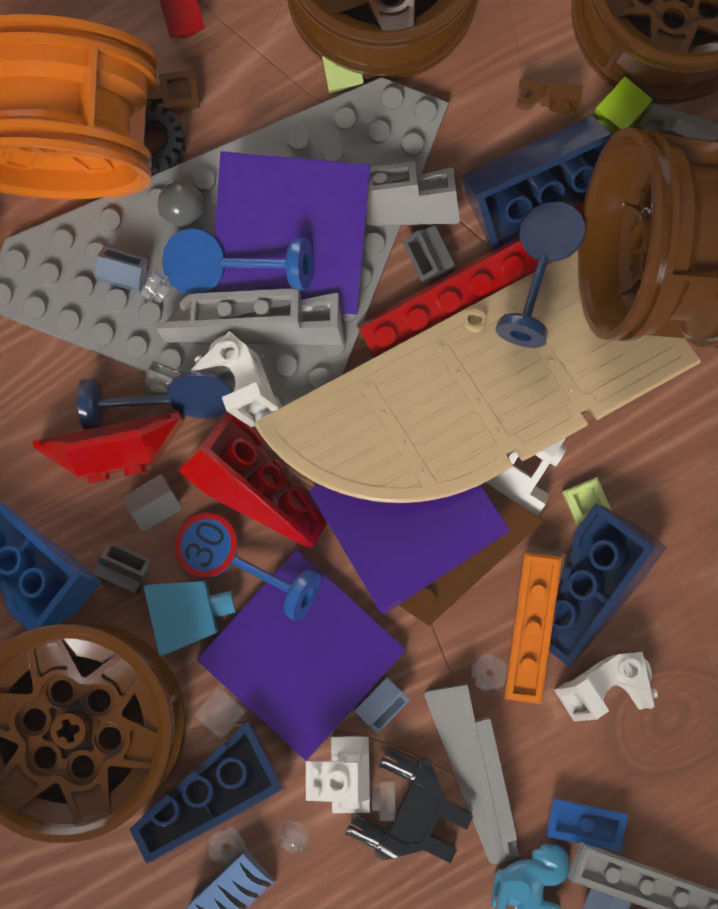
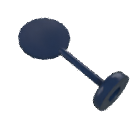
[495,202,586,348]
[77,372,234,430]

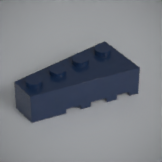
[130,721,287,864]

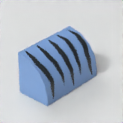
[187,848,276,909]

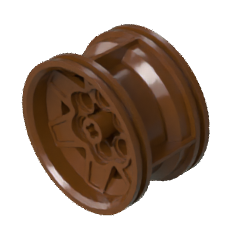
[571,0,718,104]
[578,128,718,348]
[0,622,186,843]

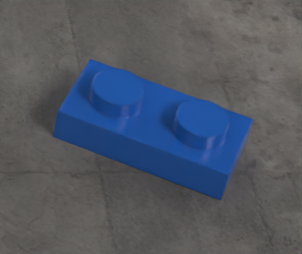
[545,797,628,852]

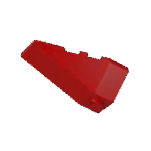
[178,411,327,549]

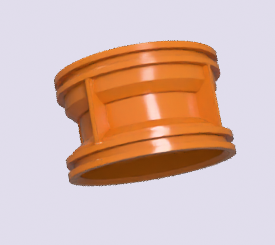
[0,14,157,200]

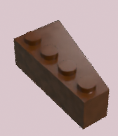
[398,482,543,626]

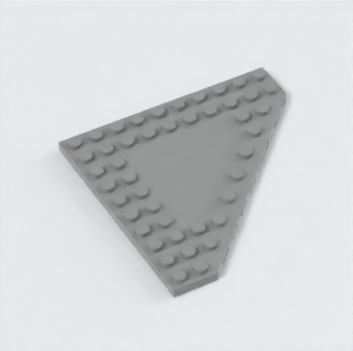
[0,77,449,407]

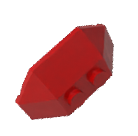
[32,411,184,484]

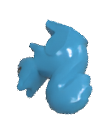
[490,843,570,909]

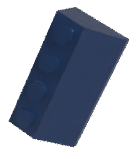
[461,116,611,251]

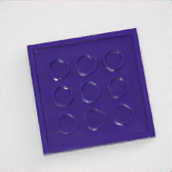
[211,151,371,315]
[309,484,510,614]
[197,550,406,761]

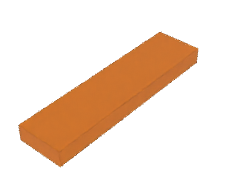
[504,551,562,704]

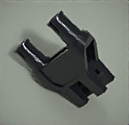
[345,745,473,864]

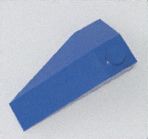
[0,500,101,631]

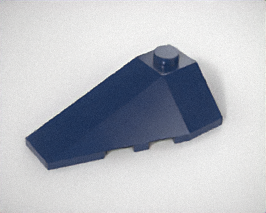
[549,503,667,667]

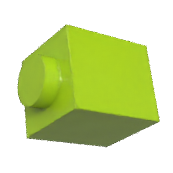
[593,76,652,137]

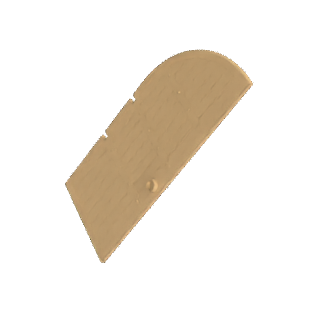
[254,250,701,503]

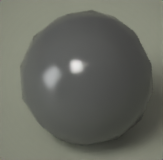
[157,181,204,227]

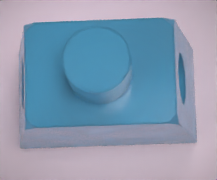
[143,581,236,656]

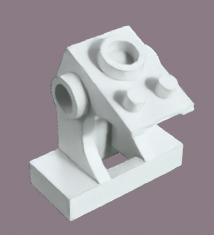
[191,331,282,427]
[486,438,567,516]
[554,652,658,722]
[306,735,370,813]

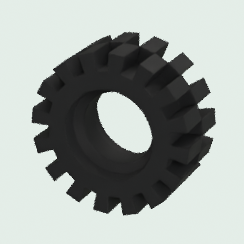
[145,105,186,176]

